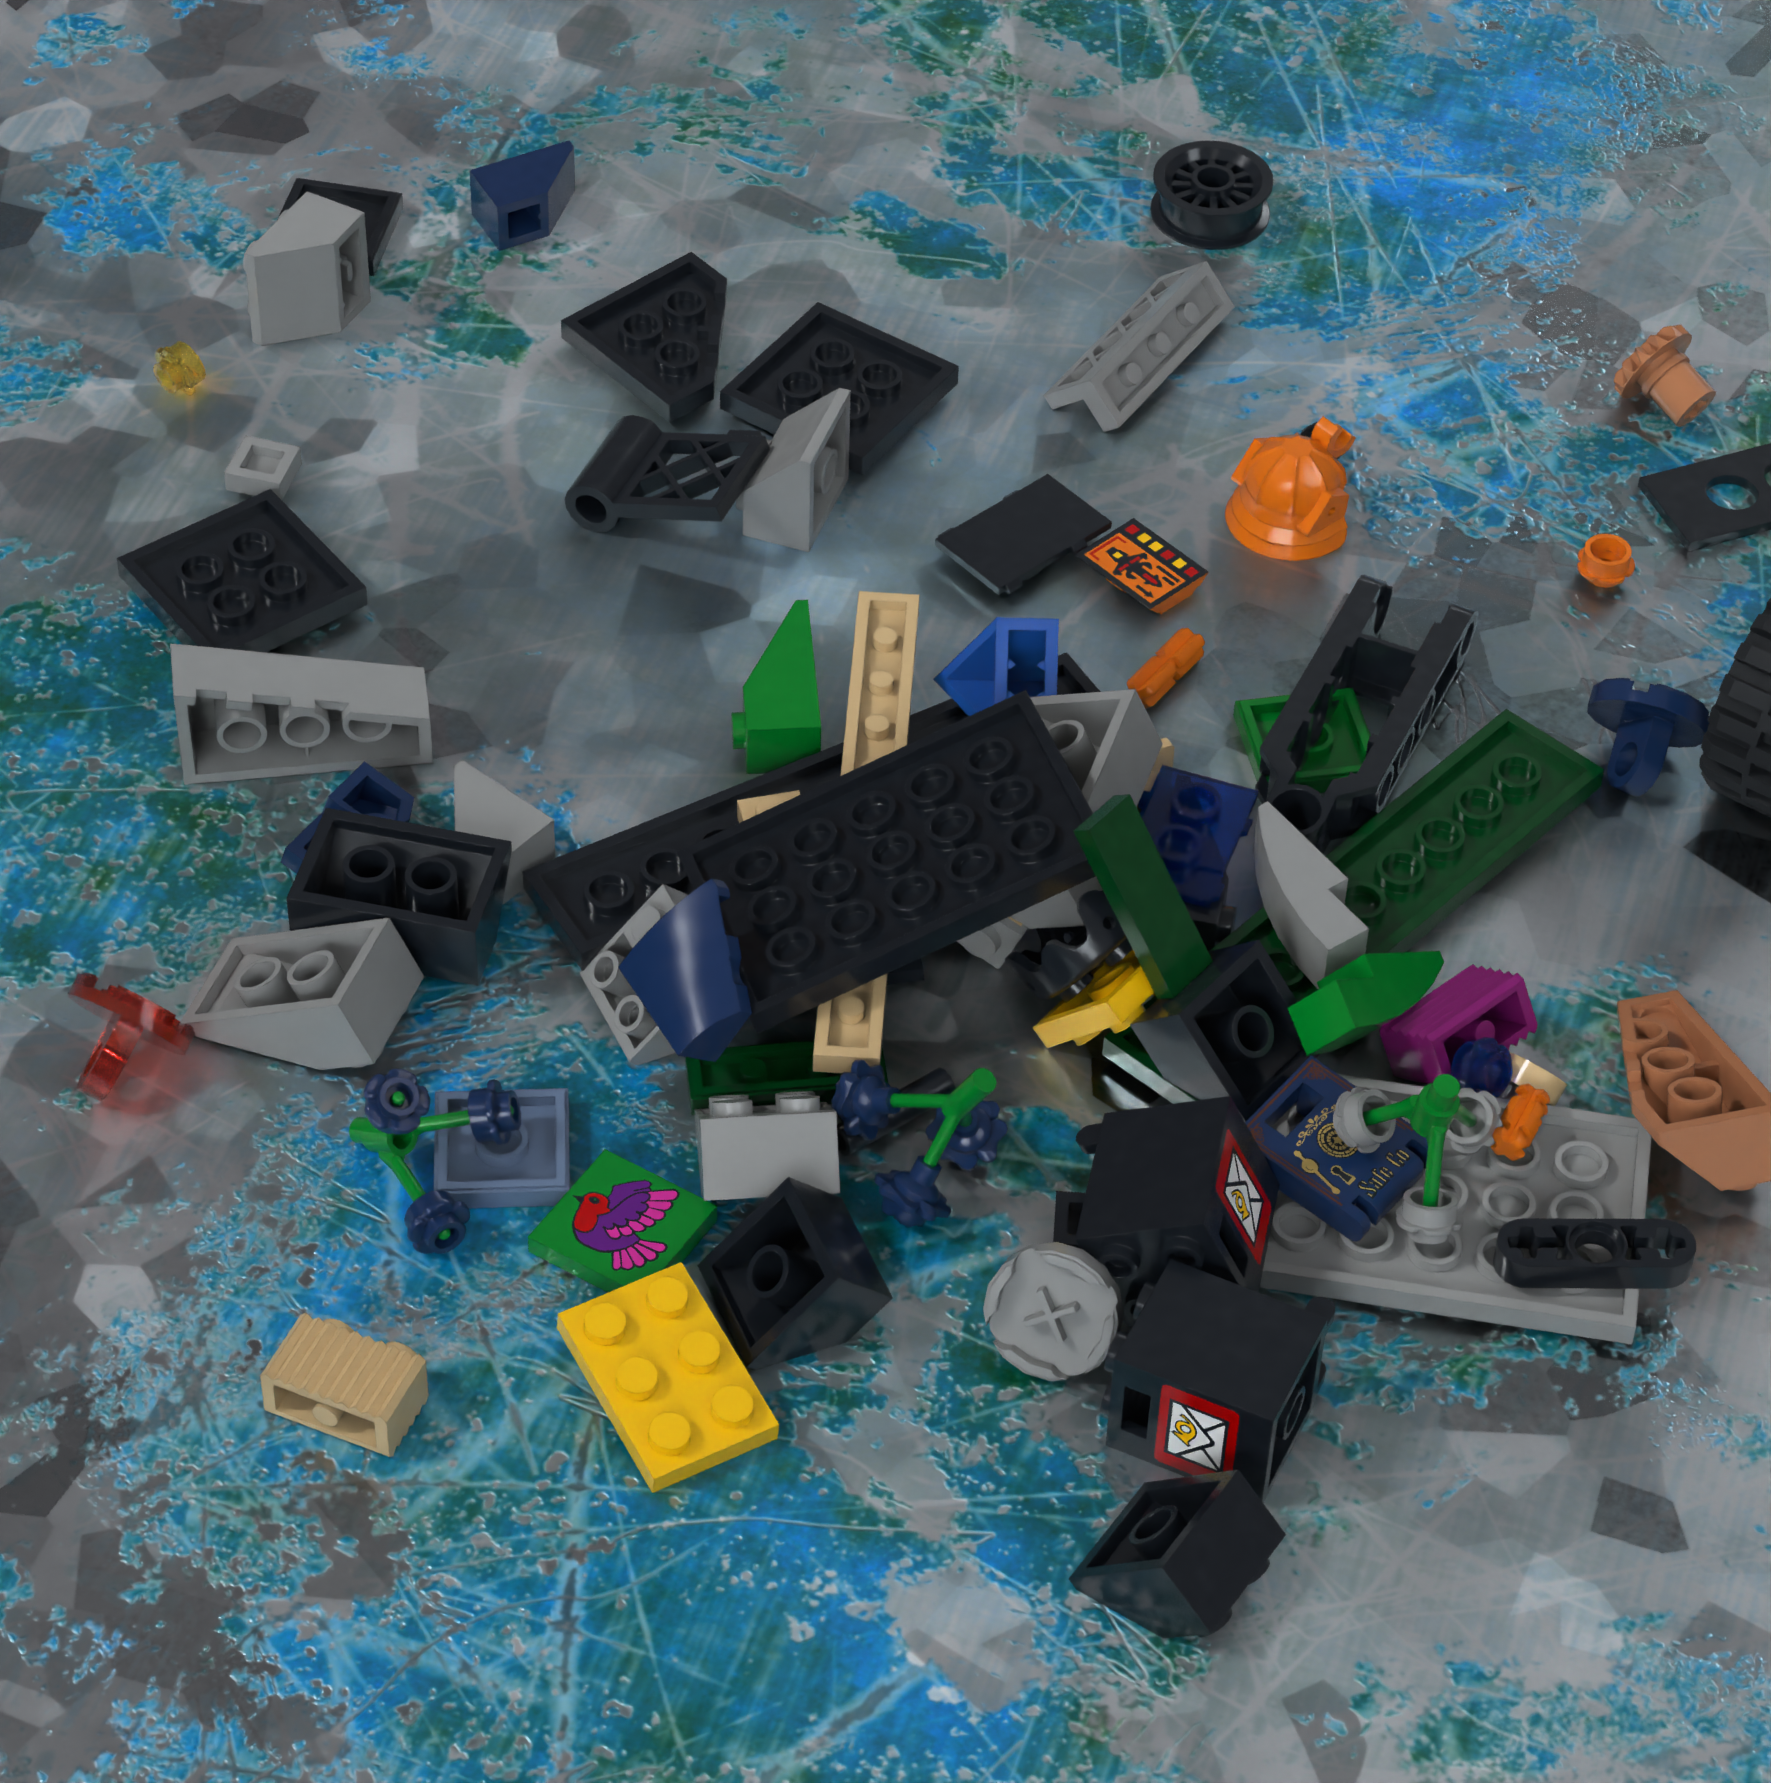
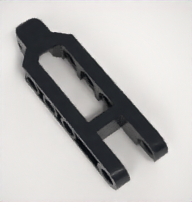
[1255,575,1478,854]

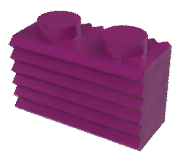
[1379,964,1538,1085]

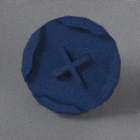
[1587,678,1709,797]

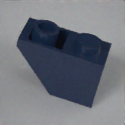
[469,140,575,251]

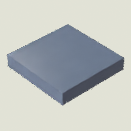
[434,1088,570,1208]

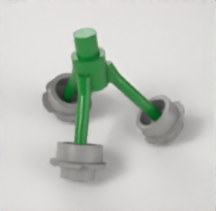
[1333,1074,1503,1244]

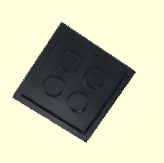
[720,302,959,475]
[117,489,368,652]

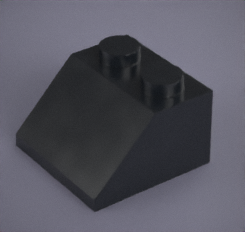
[1130,940,1320,1122]
[697,1177,893,1370]
[1069,1469,1286,1639]

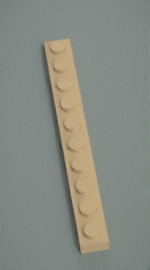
[813,591,920,1073]

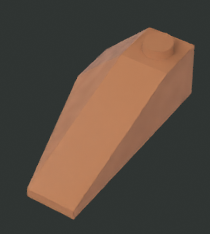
[1617,990,1771,1191]

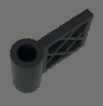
[564,415,770,532]

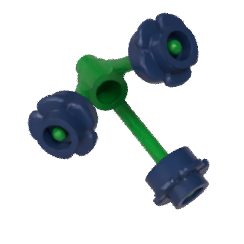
[349,1068,521,1254]

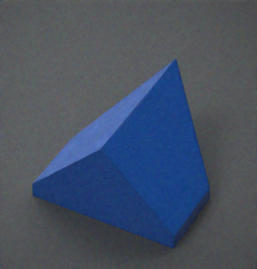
[933,617,1059,716]

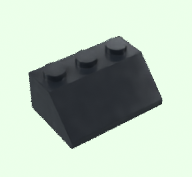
[287,808,512,986]

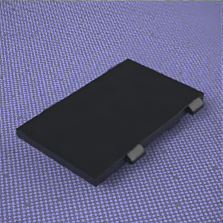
[935,474,1112,595]

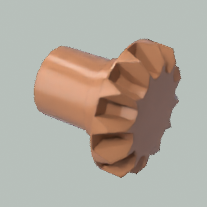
[1614,324,1716,427]

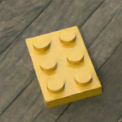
[557,1262,779,1493]

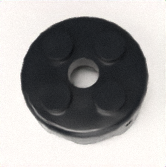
[1004,890,1132,1003]

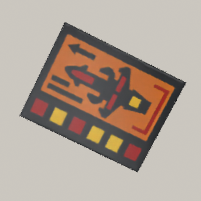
[1075,518,1209,614]

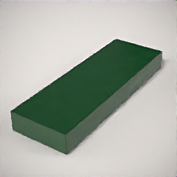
[1073,794,1213,999]
[685,1040,889,1115]

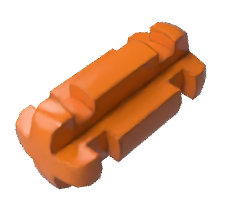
[1491,1083,1550,1161]

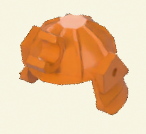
[1225,416,1356,561]

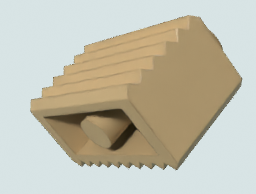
[260,1313,429,1457]

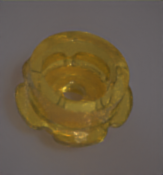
[153,341,206,396]

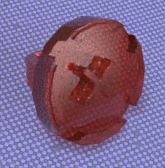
[67,972,196,1102]

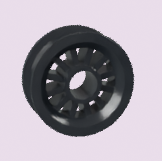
[1150,141,1273,250]

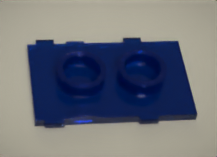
[1138,765,1259,909]

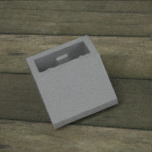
[243,191,371,346]
[580,884,688,1065]
[694,1091,840,1201]

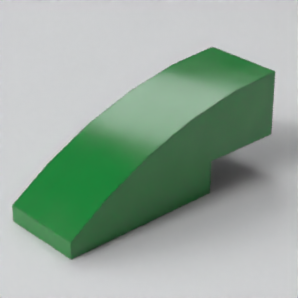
[1287,951,1444,1056]

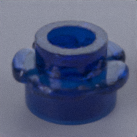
[1451,1037,1513,1098]

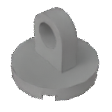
[983,1242,1124,1381]

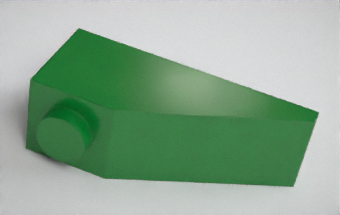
[731,600,821,774]

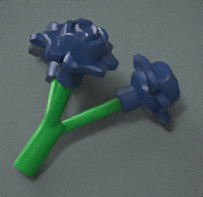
[831,1060,1008,1227]

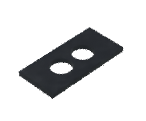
[1638,443,1771,552]

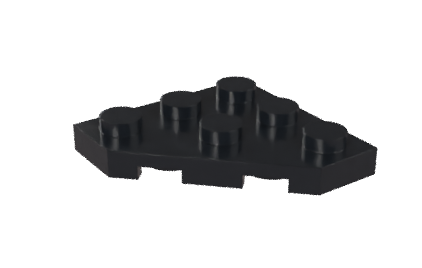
[561,252,727,423]

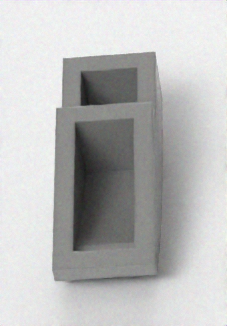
[1253,801,1369,990]

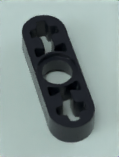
[1493,1218,1696,1289]

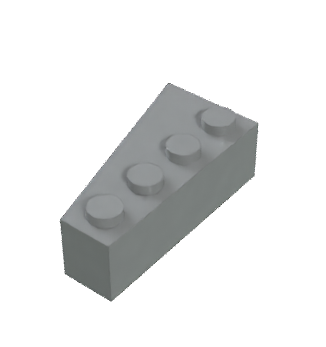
[170,643,433,785]

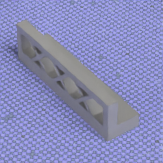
[1043,261,1235,432]

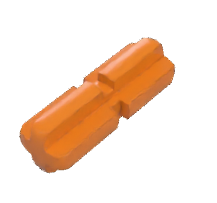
[1127,628,1205,709]

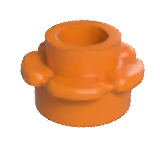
[1577,534,1635,588]

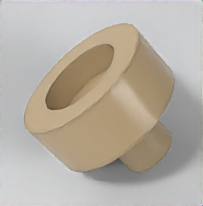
[1496,1052,1567,1106]

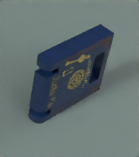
[1245,1056,1428,1242]

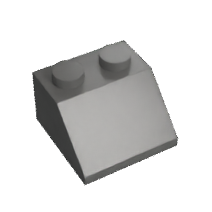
[736,388,851,552]

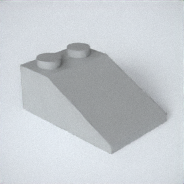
[179,918,424,1070]

